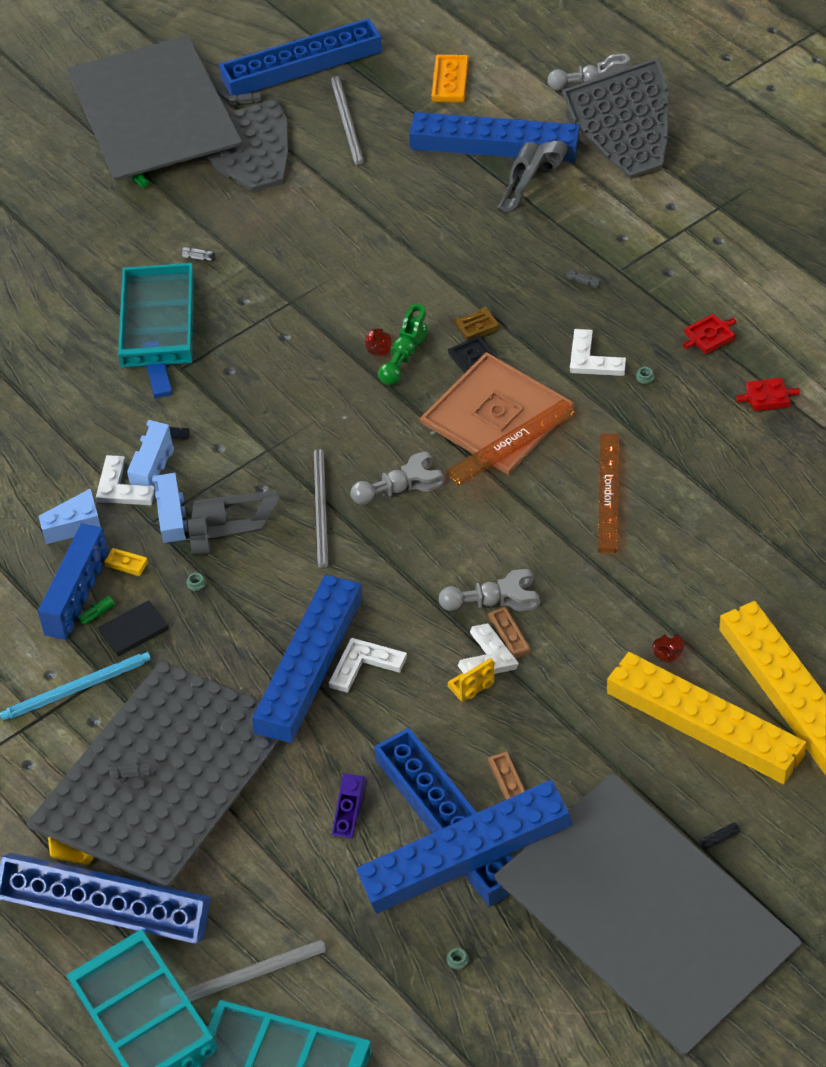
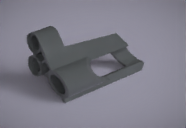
[497,141,568,212]
[188,490,280,555]

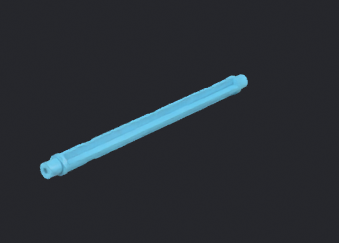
[0,652,151,721]

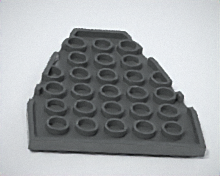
[562,57,668,179]
[203,99,288,193]

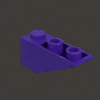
[331,773,368,839]

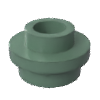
[636,367,654,384]
[186,573,206,591]
[447,948,469,970]

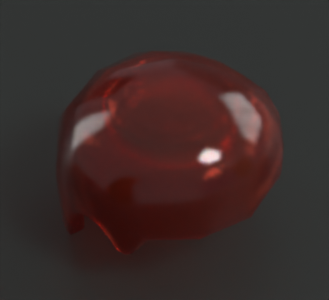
[364,328,391,356]
[652,634,685,662]

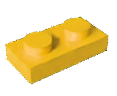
[104,548,148,577]

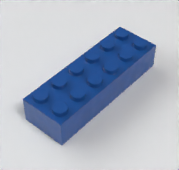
[38,523,109,640]

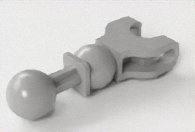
[548,54,630,90]
[350,452,446,505]
[439,569,540,611]

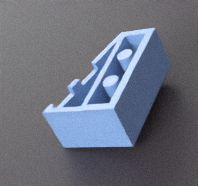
[127,420,174,486]
[153,473,188,543]
[39,489,100,544]

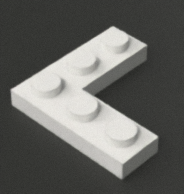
[570,329,626,376]
[96,455,155,505]
[458,623,519,674]
[329,638,407,693]

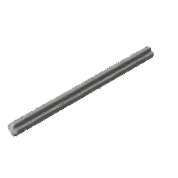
[331,76,364,165]
[314,449,328,568]
[159,940,326,1011]

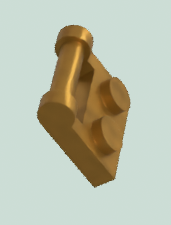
[453,307,499,341]

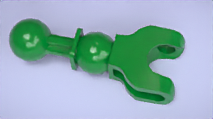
[378,304,428,386]

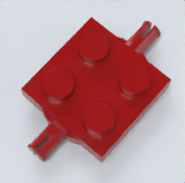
[683,314,737,354]
[736,378,800,412]

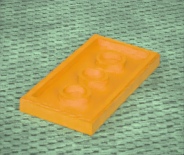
[431,55,469,102]

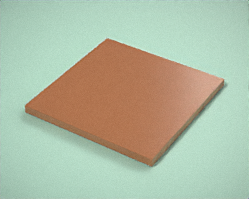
[420,352,575,475]

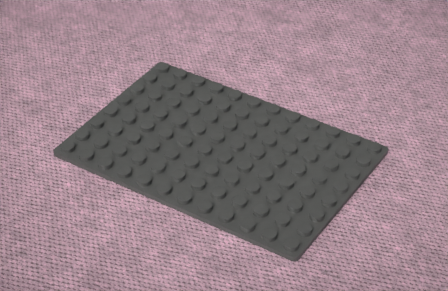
[67,36,242,180]
[27,662,281,888]
[495,774,801,1055]

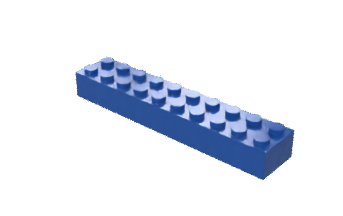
[219,18,382,96]
[409,112,580,162]
[252,575,362,743]
[374,728,513,907]
[356,779,572,914]
[0,853,211,944]

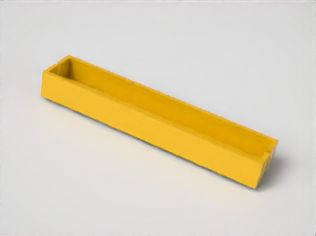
[719,601,826,775]
[607,652,806,785]

